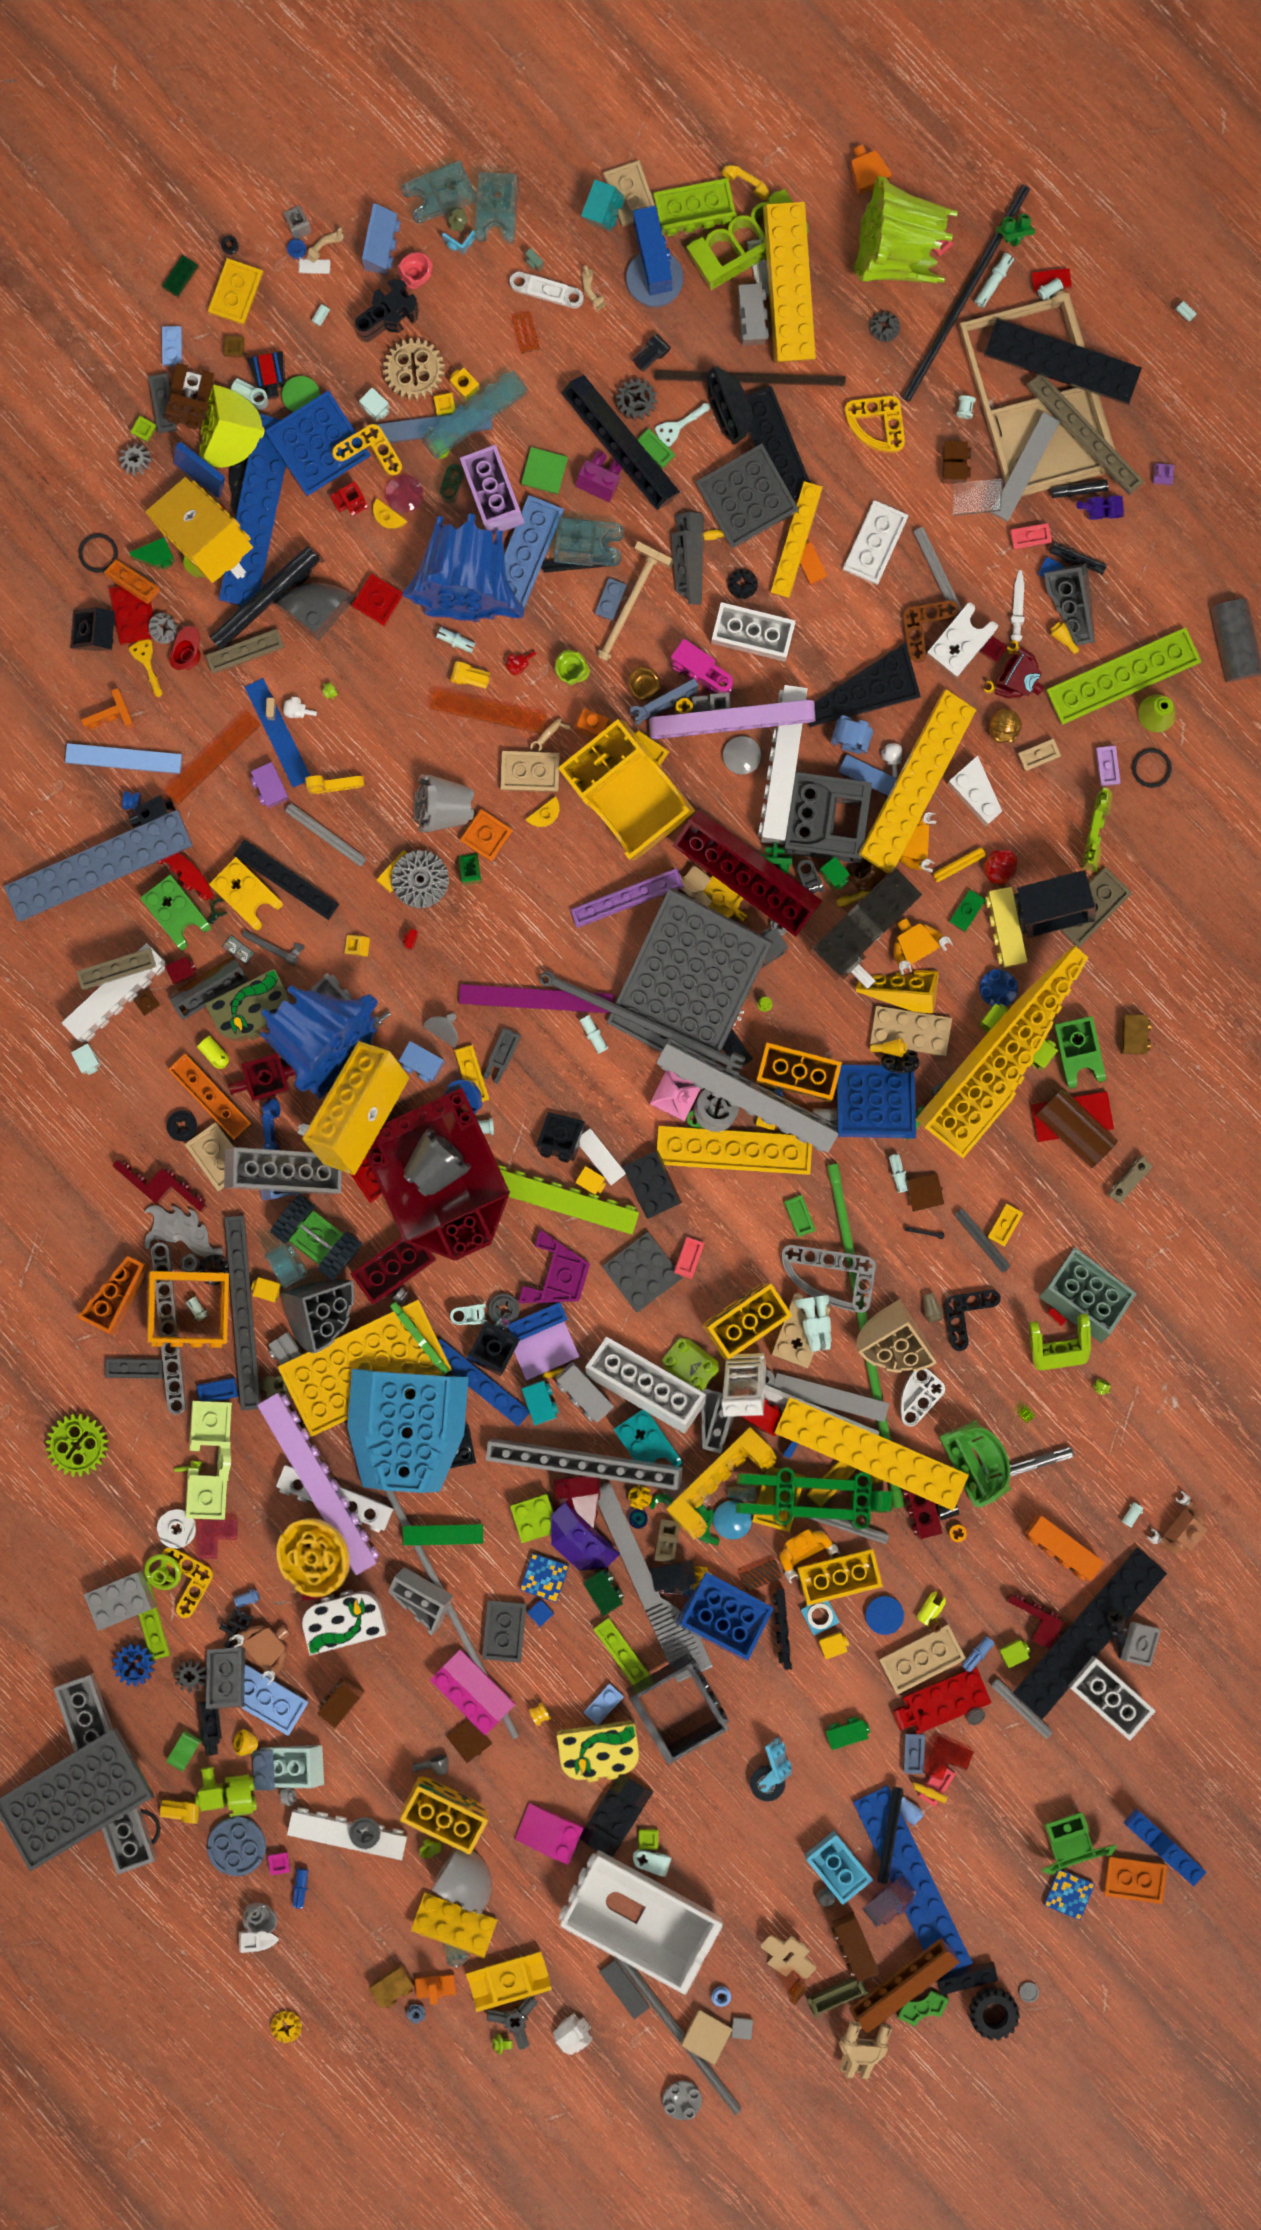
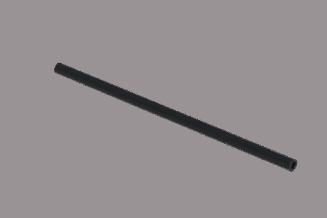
[902,185,1030,402]

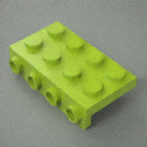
[654,178,737,236]

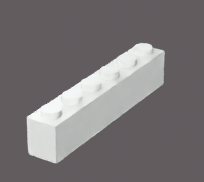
[287,1807,408,1860]

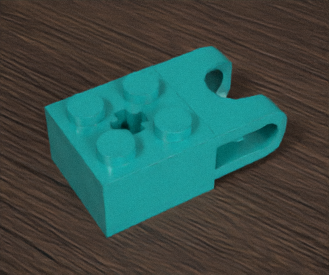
[613,1409,682,1466]

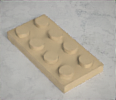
[870,1006,952,1057]
[879,1624,966,1695]

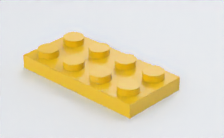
[411,1893,497,1958]

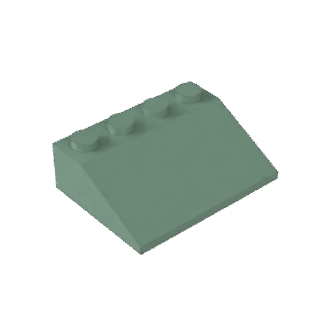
[1039,1247,1137,1343]

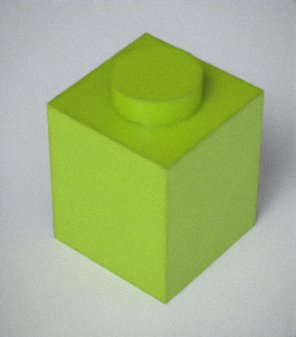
[998,1639,1030,1668]

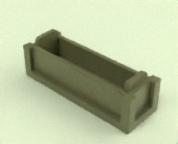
[806,1977,868,2018]

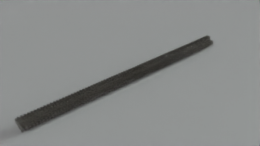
[655,369,846,387]

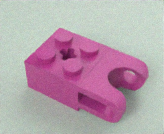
[670,639,733,694]

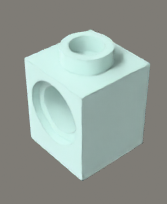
[359,388,390,421]
[71,1044,101,1075]

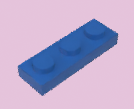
[507,1302,568,1340]

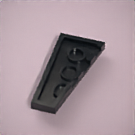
[773,1588,792,1670]

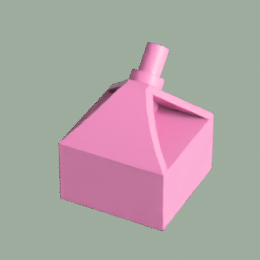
[650,1070,700,1122]

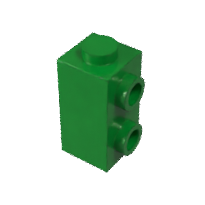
[825,1716,871,1750]

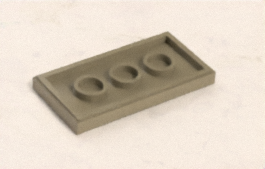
[1060,867,1132,948]

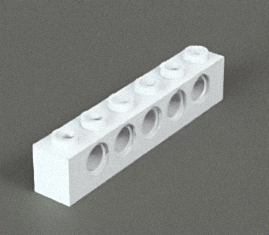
[276,1464,394,1532]

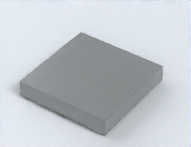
[1121,1622,1161,1667]

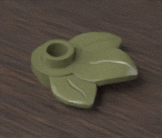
[259,1375,289,1401]

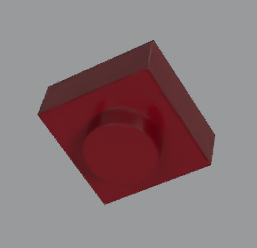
[980,636,1008,663]

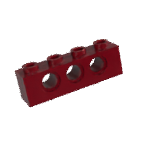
[902,1489,943,1540]

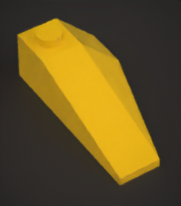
[856,970,939,1013]

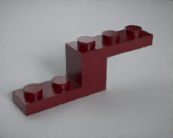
[112,1160,207,1212]
[1006,1593,1063,1649]

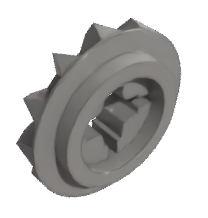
[149,613,178,644]

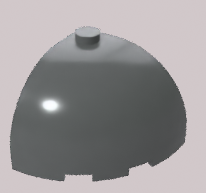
[274,583,355,642]
[281,1279,354,1354]

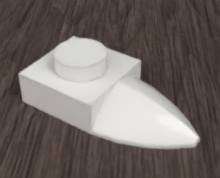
[239,1931,279,1953]

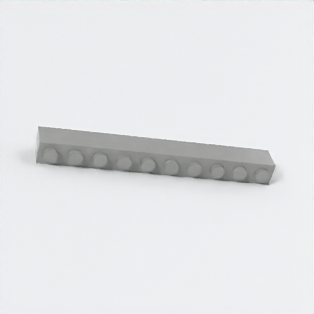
[656,1038,838,1153]
[486,1438,683,1490]

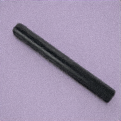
[877,1787,904,1884]

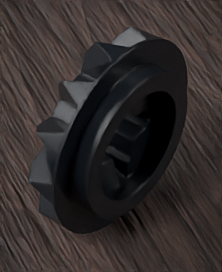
[727,568,758,599]
[166,1111,198,1142]
[198,1255,229,1286]

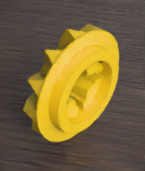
[271,2011,302,2043]

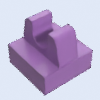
[1153,463,1174,486]

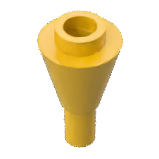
[1050,622,1080,654]
[870,1038,907,1057]

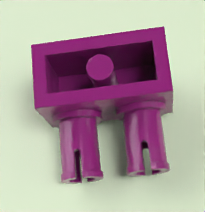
[575,451,622,503]

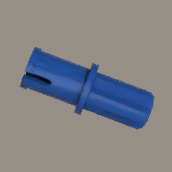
[292,1868,309,1909]

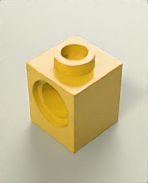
[450,368,480,402]
[575,1166,606,1195]
[251,1277,282,1303]
[818,1632,849,1659]

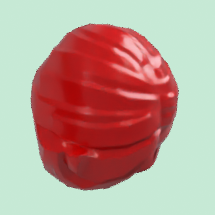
[984,849,1017,885]

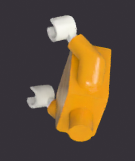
[899,812,937,872]
[893,918,953,975]
[779,1529,841,1584]

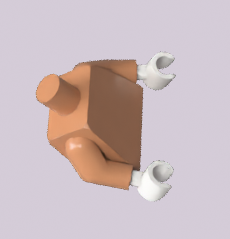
[1147,1491,1207,1553]
[229,1625,291,1685]

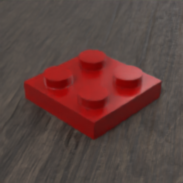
[351,574,403,627]

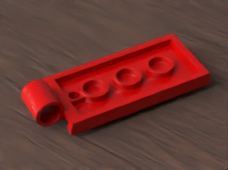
[892,1666,991,1735]

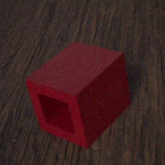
[165,957,197,985]

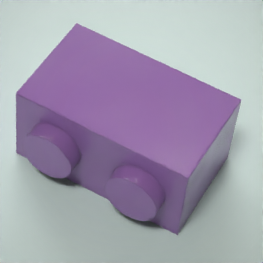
[250,762,289,809]

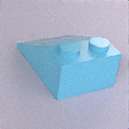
[804,1830,873,1905]

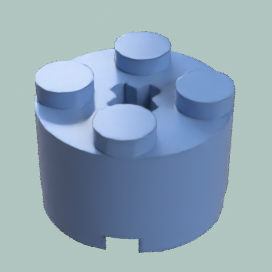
[830,715,874,754]

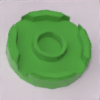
[282,376,320,413]

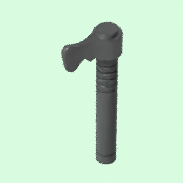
[242,930,305,966]

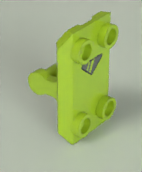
[662,1338,719,1391]

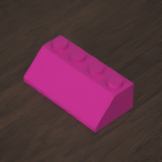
[430,1649,516,1736]

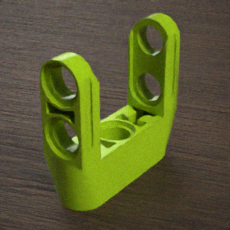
[1029,1313,1091,1370]

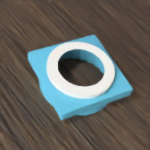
[800,1601,840,1636]

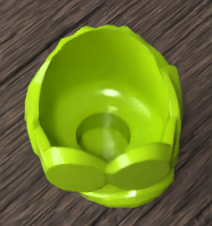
[555,650,590,686]

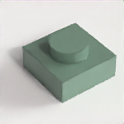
[525,248,544,272]

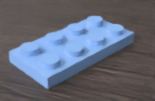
[241,1663,309,1736]

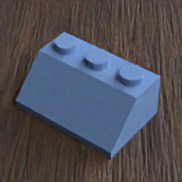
[362,203,401,275]

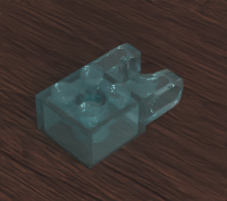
[401,160,476,224]
[475,172,519,244]
[554,517,624,566]

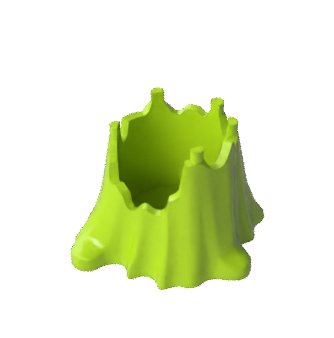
[854,176,958,283]

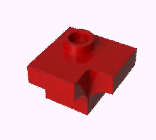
[330,481,369,517]

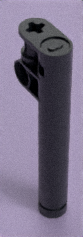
[209,545,325,649]

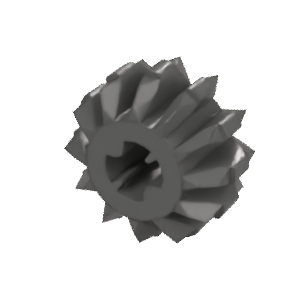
[173,1659,206,1693]

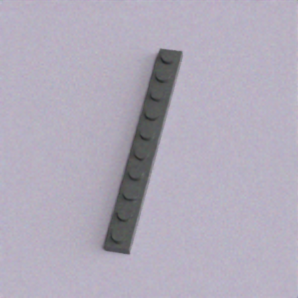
[225,1216,261,1411]

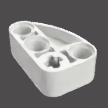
[900,1368,945,1426]

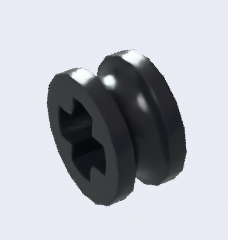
[221,236,239,255]

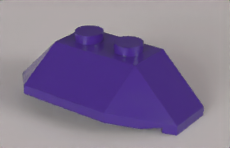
[551,1502,620,1571]

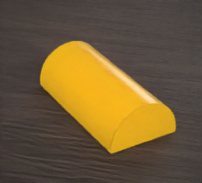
[798,1549,883,1606]

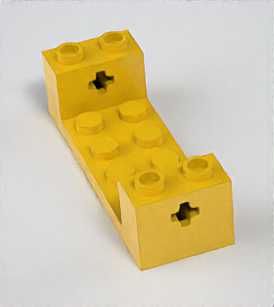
[666,1428,777,1540]

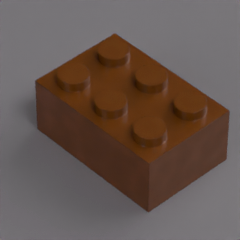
[317,1677,364,1729]
[831,1912,880,1983]

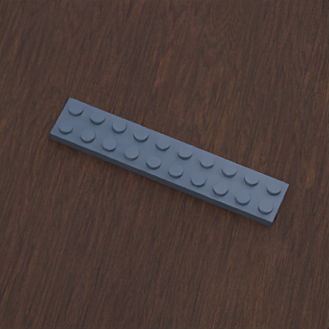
[4,810,193,922]

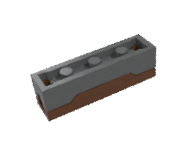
[168,955,248,1020]

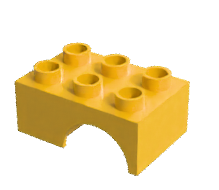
[558,719,696,860]

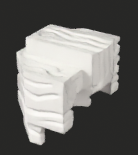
[553,2013,593,2055]

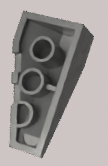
[1044,563,1095,645]

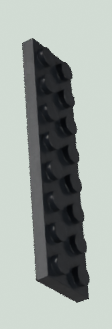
[984,318,1142,405]

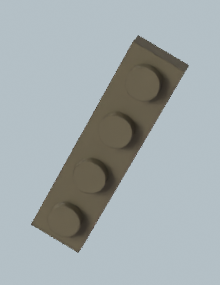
[205,629,285,674]
[76,948,157,990]

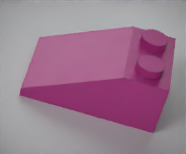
[515,1803,584,1865]

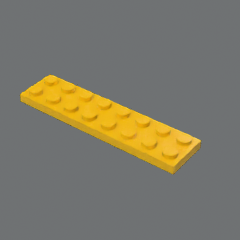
[657,1126,812,1175]

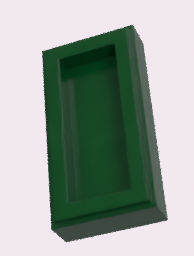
[162,255,199,298]

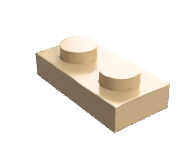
[1017,739,1061,772]

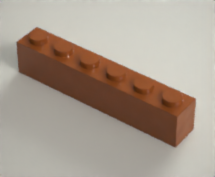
[849,1938,960,2033]

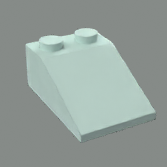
[261,1745,324,1788]

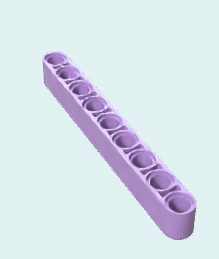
[649,700,815,739]

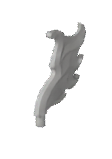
[145,1205,223,1257]

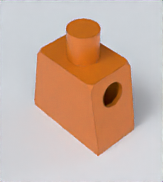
[850,145,892,195]
[573,709,612,738]

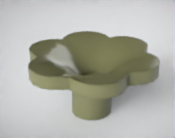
[448,208,468,231]

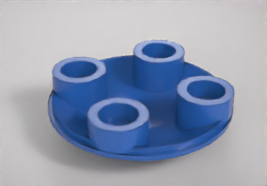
[979,969,1018,1006]

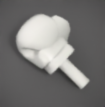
[283,697,317,718]
[881,743,902,777]

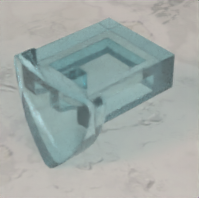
[444,1944,469,1967]

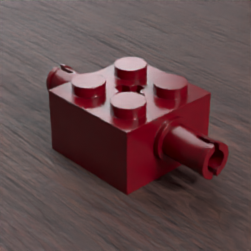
[227,1053,296,1103]

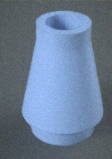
[900,1797,924,1826]

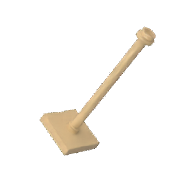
[597,541,674,661]

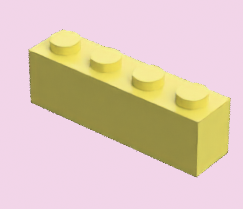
[985,887,1027,968]

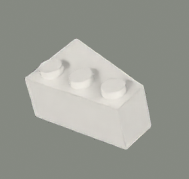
[947,756,1002,827]

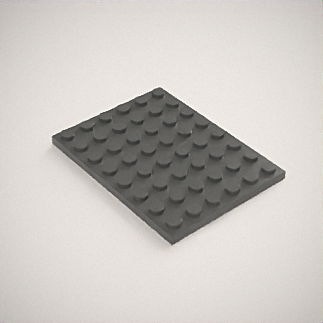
[607,888,773,1062]

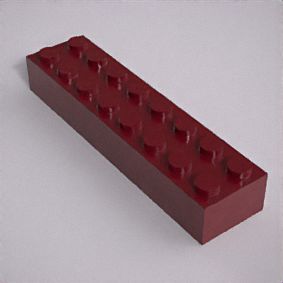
[672,809,822,937]

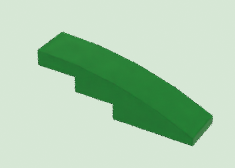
[402,1524,483,1546]

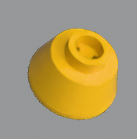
[233,1729,258,1756]

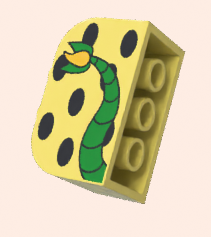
[557,1720,639,1782]

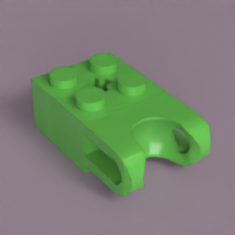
[140,875,211,951]
[1053,1016,1106,1089]

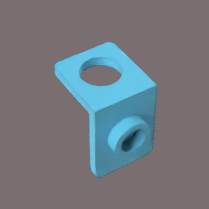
[442,231,476,255]

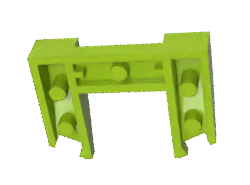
[1081,787,1113,872]

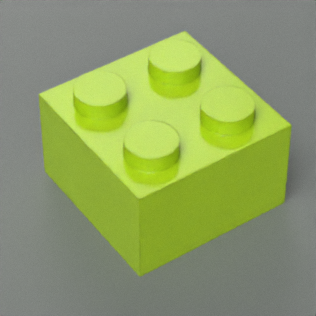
[510,1493,553,1543]

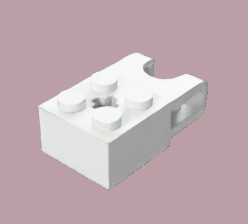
[927,602,998,678]

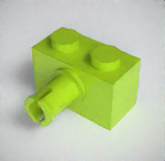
[195,1767,228,1811]

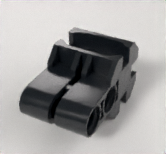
[355,279,419,342]

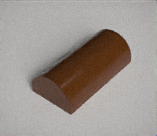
[1035,1088,1118,1169]

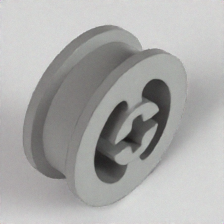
[694,1089,739,1132]

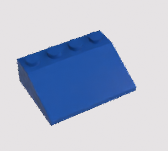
[675,1572,774,1661]

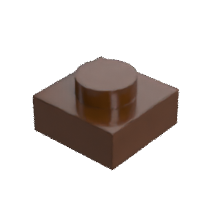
[133,989,161,1016]

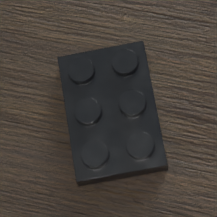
[623,1150,682,1219]

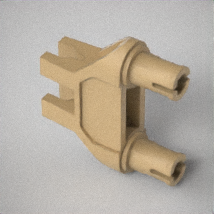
[839,2021,893,2079]

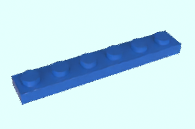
[439,1338,530,1427]

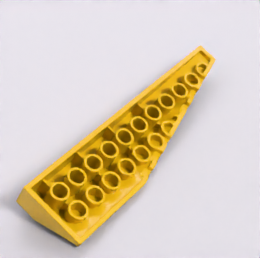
[915,945,1088,1158]

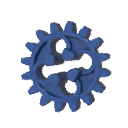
[112,1643,156,1687]

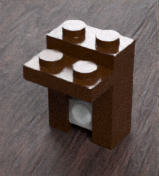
[163,363,214,429]

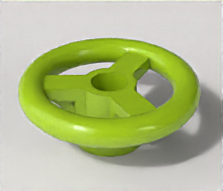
[144,1554,181,1590]

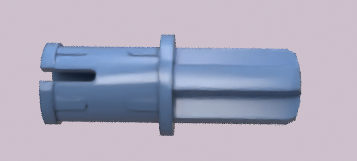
[962,1636,995,1672]

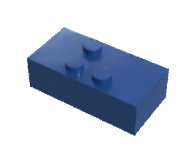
[633,206,672,296]

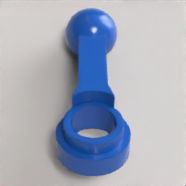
[261,1099,281,1150]

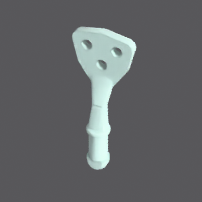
[655,403,710,447]

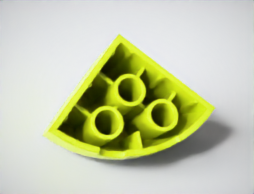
[199,385,264,468]

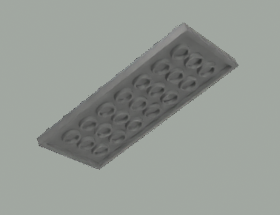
[0,1728,155,1871]

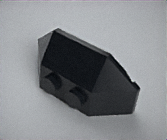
[704,366,753,445]

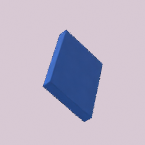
[174,442,225,498]

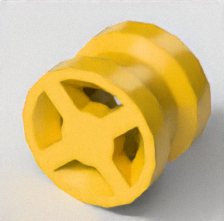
[528,1702,551,1727]

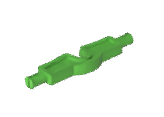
[390,1301,450,1375]

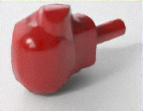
[505,651,536,676]

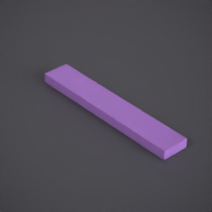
[571,868,684,928]

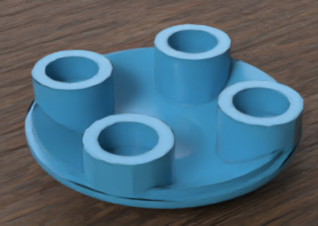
[713,1500,752,1539]

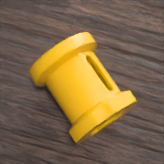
[675,698,693,714]

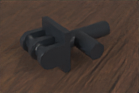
[219,1607,253,1648]

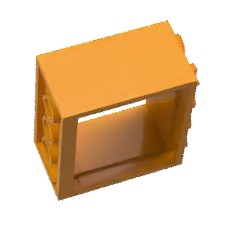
[146,1271,229,1348]

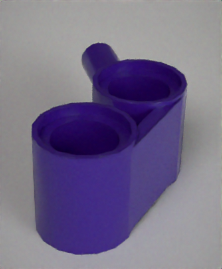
[1076,496,1124,520]

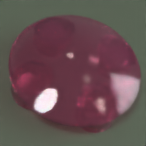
[385,475,423,513]

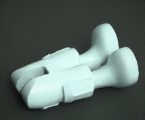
[794,1295,832,1352]

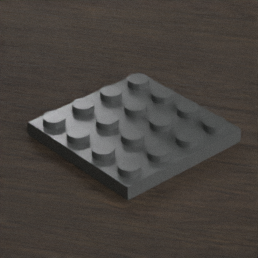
[696,444,799,549]

